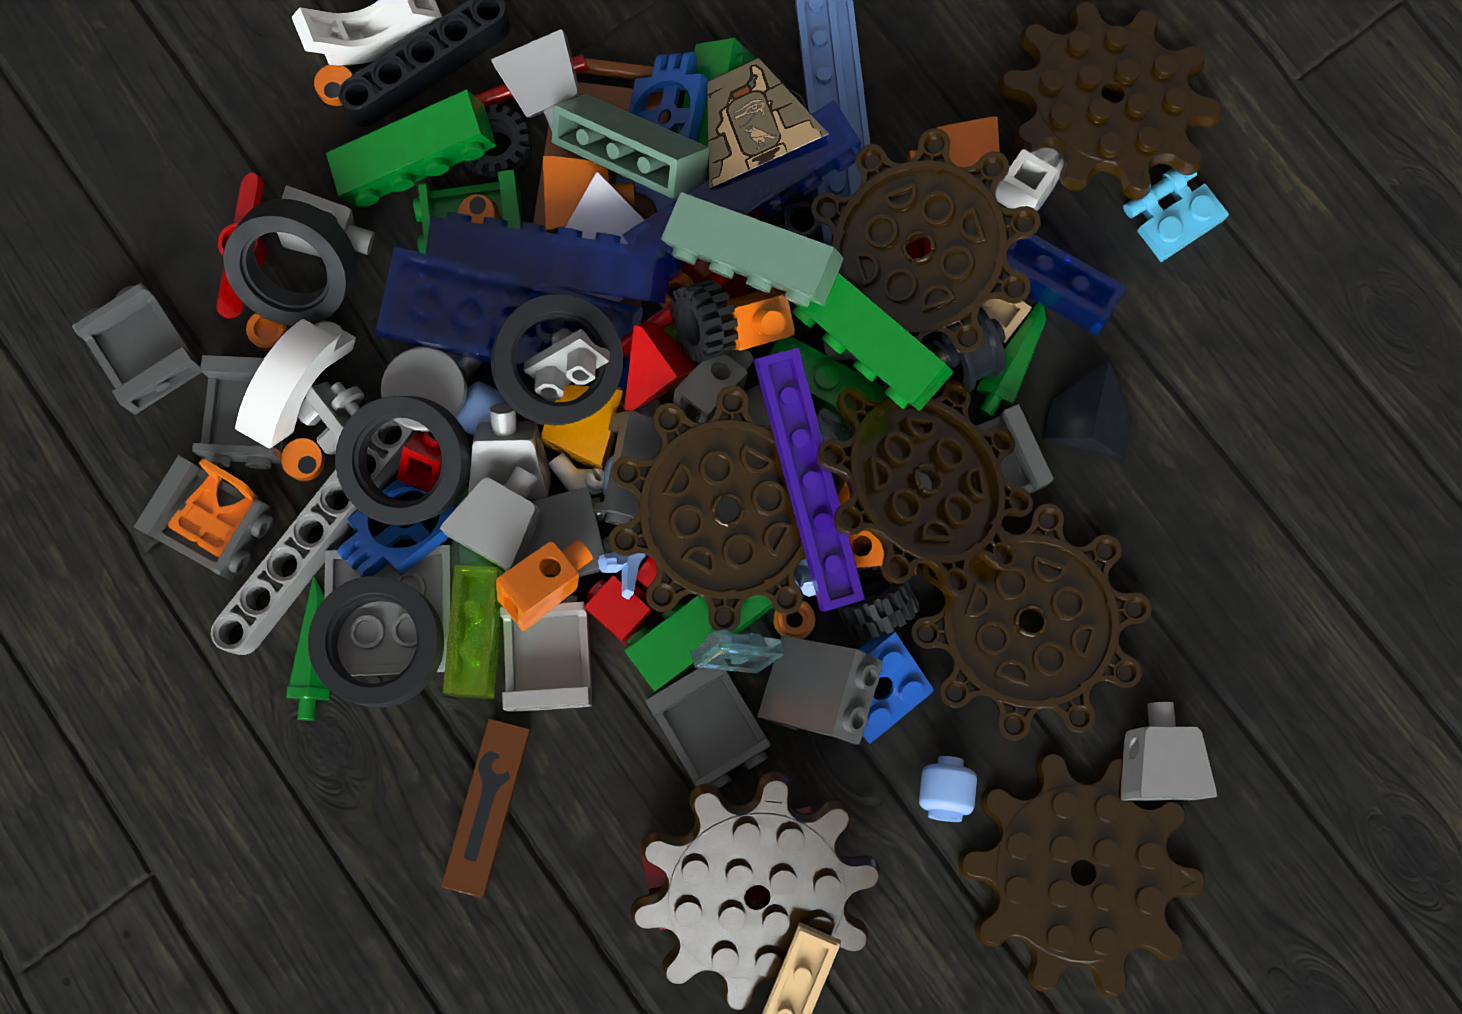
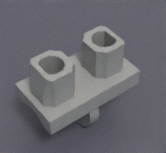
[523,329,610,402]
[298,382,365,454]

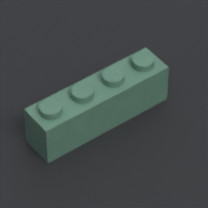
[551,94,710,199]
[661,192,844,307]

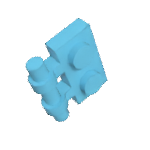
[1123,168,1229,262]

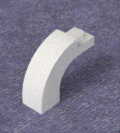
[292,0,442,66]
[996,148,1063,212]
[235,319,356,449]

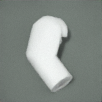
[548,452,604,495]

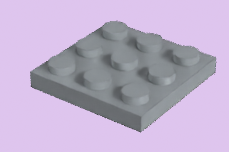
[325,545,454,676]

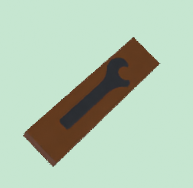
[441,719,531,898]

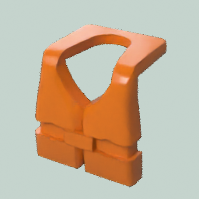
[168,458,258,558]

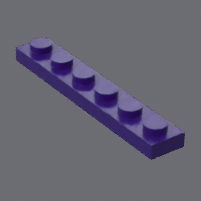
[754,348,865,611]

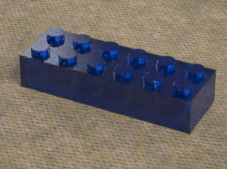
[375,246,644,390]

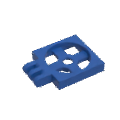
[628,52,710,142]
[337,480,455,577]

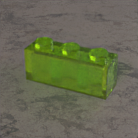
[443,565,503,699]

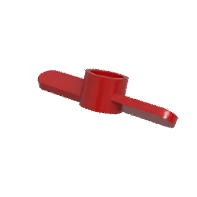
[216,173,267,319]

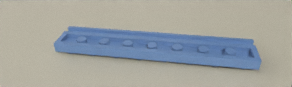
[795,0,870,246]

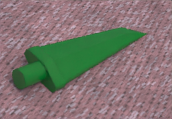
[976,296,1046,419]
[286,575,330,721]

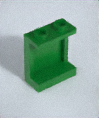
[413,170,528,272]

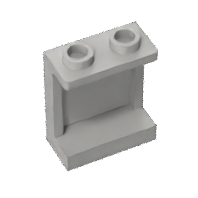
[500,596,593,712]

